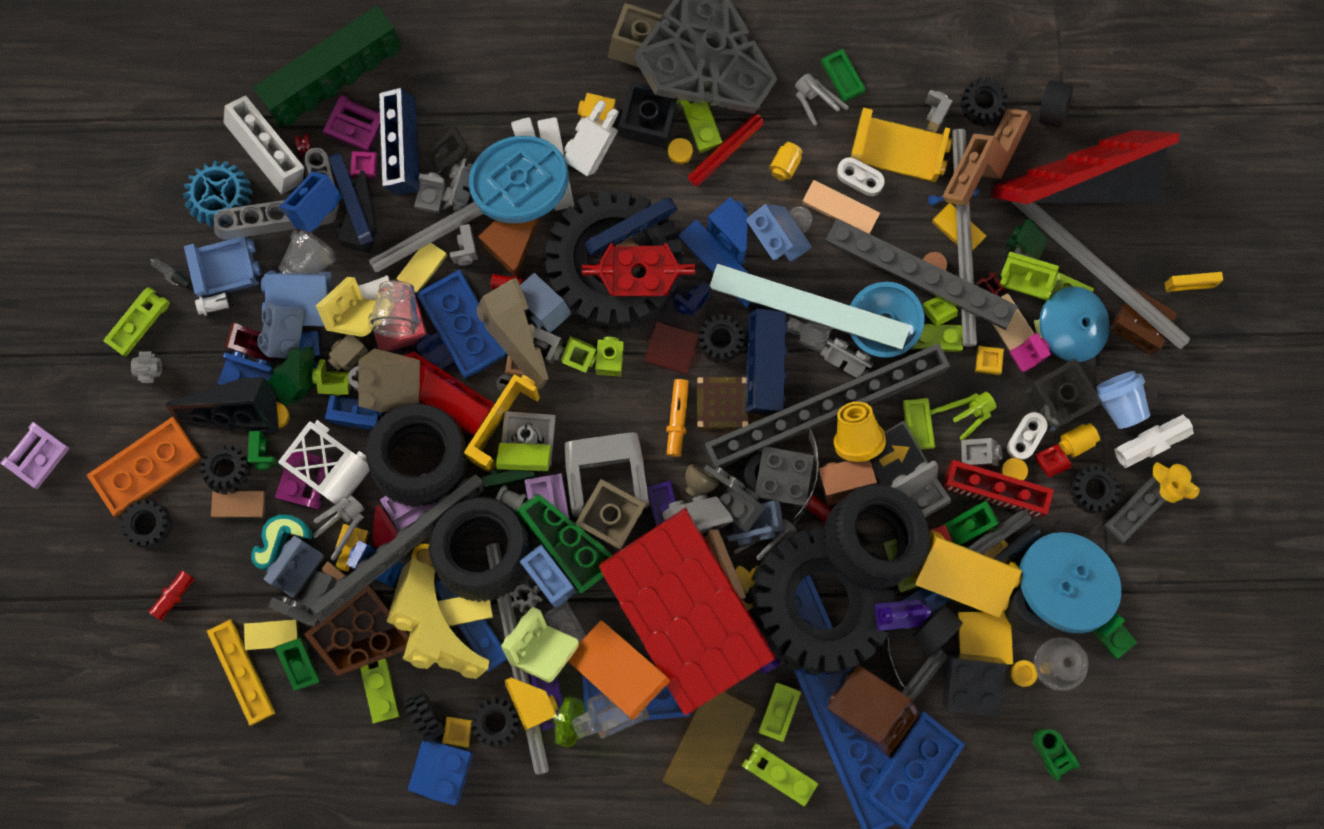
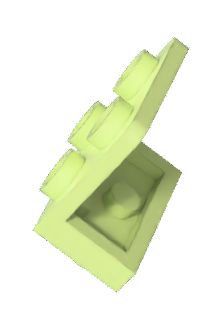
[501,607,579,682]

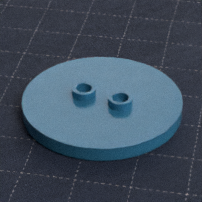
[469,136,569,223]
[1020,532,1121,633]

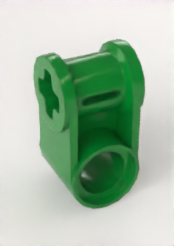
[1033,729,1080,782]

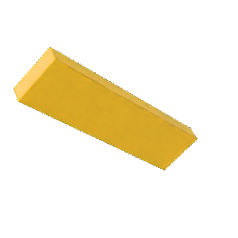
[207,619,276,726]

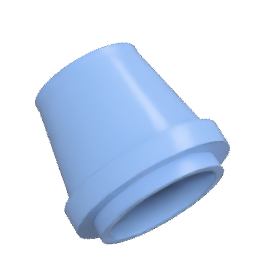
[1093,371,1151,429]

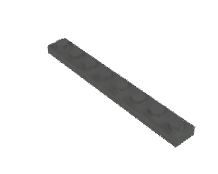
[825,219,1018,330]
[310,474,484,623]

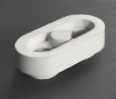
[837,158,884,196]
[1007,412,1047,460]

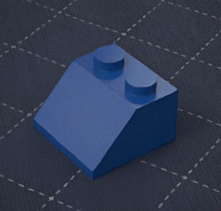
[707,197,748,266]
[408,740,474,805]

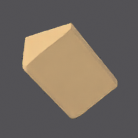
[992,294,1034,351]

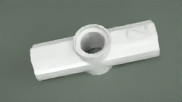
[1114,415,1194,468]

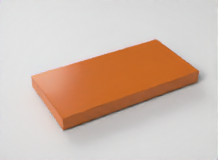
[87,417,202,517]
[568,620,670,721]

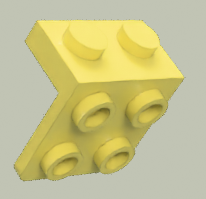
[316,277,393,337]

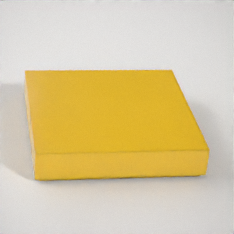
[957,612,1013,665]

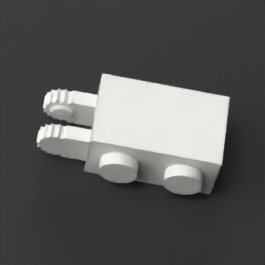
[564,100,619,176]

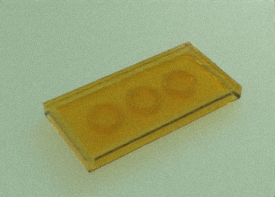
[662,692,756,806]

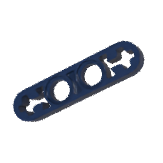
[329,152,374,245]
[585,197,678,257]

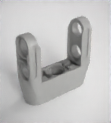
[564,433,649,518]

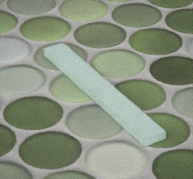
[709,264,910,350]

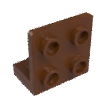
[1109,288,1177,356]

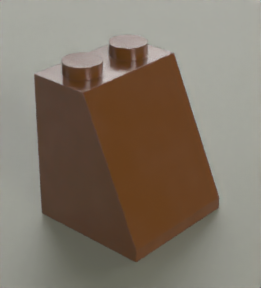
[827,665,919,757]

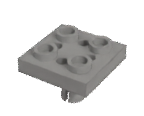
[501,411,556,467]

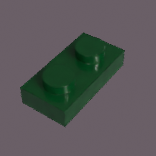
[482,469,536,491]

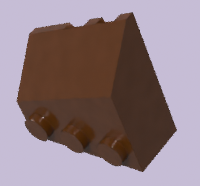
[304,584,410,676]

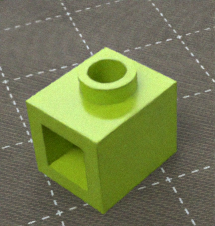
[560,336,597,373]
[595,337,624,377]

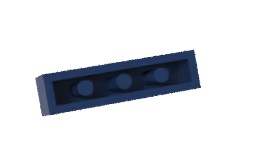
[379,88,420,196]
[745,309,788,416]

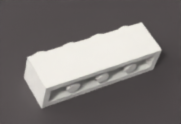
[224,96,304,195]

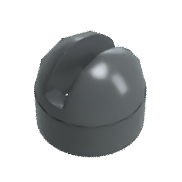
[496,374,513,394]

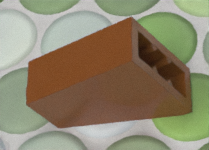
[478,217,541,276]

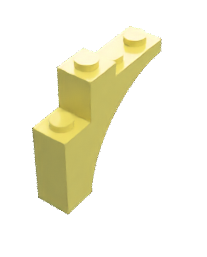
[387,558,489,679]

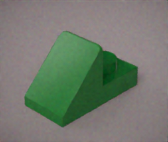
[943,501,1000,545]
[1092,613,1137,659]
[275,638,319,691]

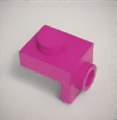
[1010,333,1051,372]

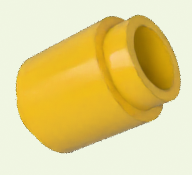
[769,142,803,181]
[1059,423,1100,458]

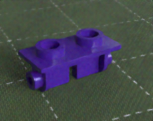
[874,600,931,631]

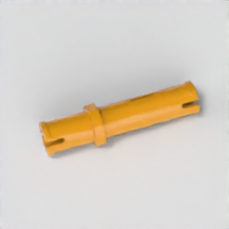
[666,379,689,457]

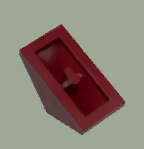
[225,323,273,363]
[372,504,399,547]

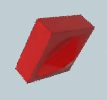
[1035,444,1071,478]

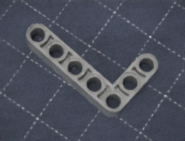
[214,148,339,240]

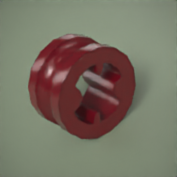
[295,133,313,158]

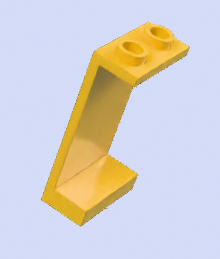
[850,108,952,183]
[464,374,540,472]
[909,530,1022,618]

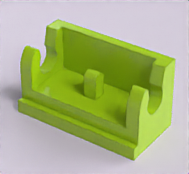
[1000,252,1059,301]

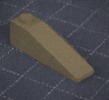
[477,278,549,390]

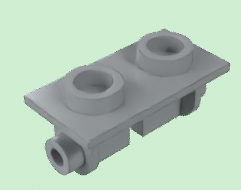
[442,159,473,212]
[820,337,874,378]

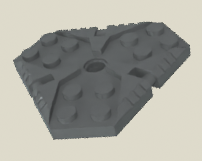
[633,0,777,114]

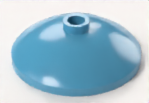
[850,282,924,358]
[1039,287,1110,362]

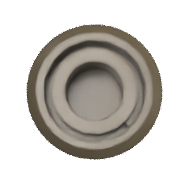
[685,464,719,497]

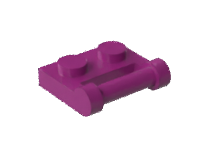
[323,95,380,152]
[275,452,335,510]

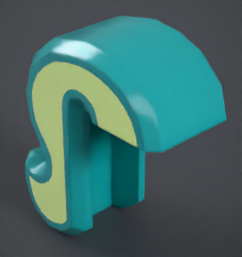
[251,515,313,571]

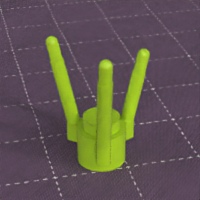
[930,392,996,440]

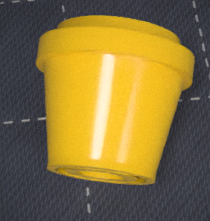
[834,402,886,462]

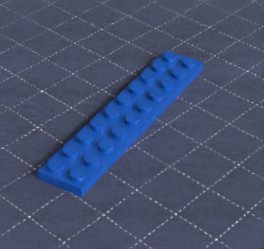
[793,575,895,829]

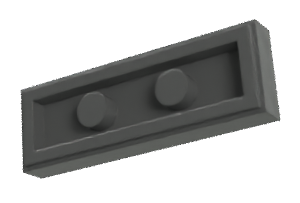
[1103,476,1166,544]

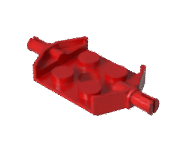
[582,243,695,296]

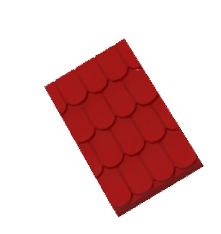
[991,130,1180,204]
[599,507,775,716]

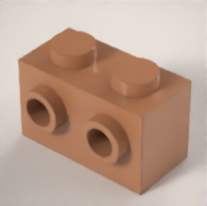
[818,460,877,506]

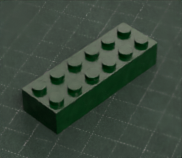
[253,5,402,128]

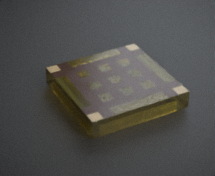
[697,377,748,429]

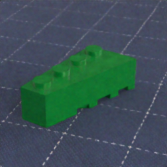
[515,494,613,594]

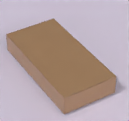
[211,491,266,518]

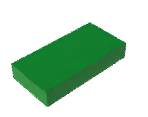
[821,49,866,103]

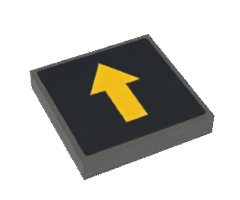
[870,421,928,486]

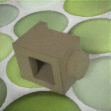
[327,334,369,372]

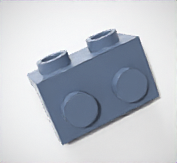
[258,301,305,358]
[727,501,785,546]
[264,536,324,598]

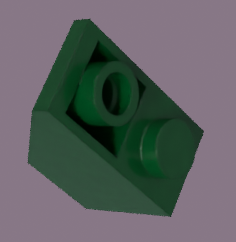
[1006,219,1048,260]
[267,346,314,406]

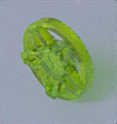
[553,697,585,748]

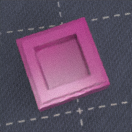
[350,151,378,178]

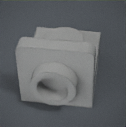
[925,90,953,133]
[414,172,447,214]
[450,224,478,266]
[533,326,564,365]
[961,438,1002,467]

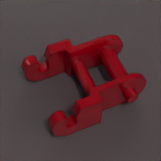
[974,271,1007,296]

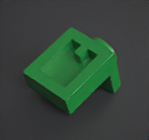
[248,431,279,470]

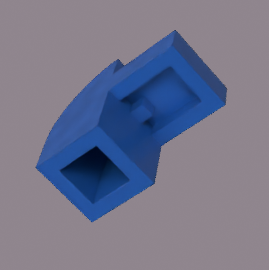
[347,541,405,588]

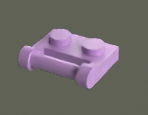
[0,422,70,489]

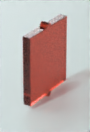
[644,322,698,374]

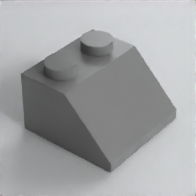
[662,494,733,535]

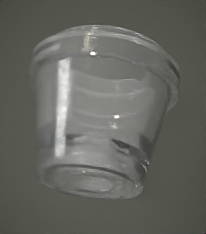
[278,230,337,274]
[368,281,421,338]
[1034,638,1088,691]

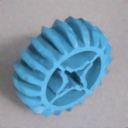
[183,160,253,227]

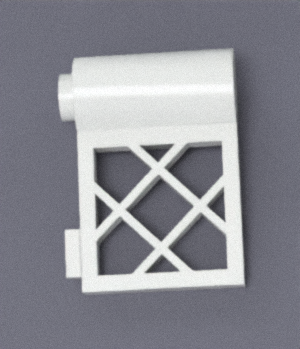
[278,420,370,505]

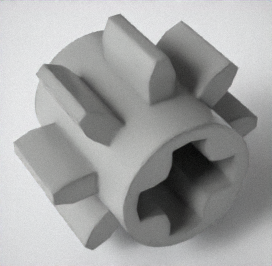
[131,351,162,383]
[509,580,543,614]

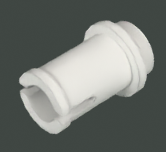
[195,293,230,316]

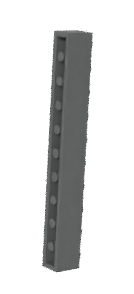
[704,343,950,470]

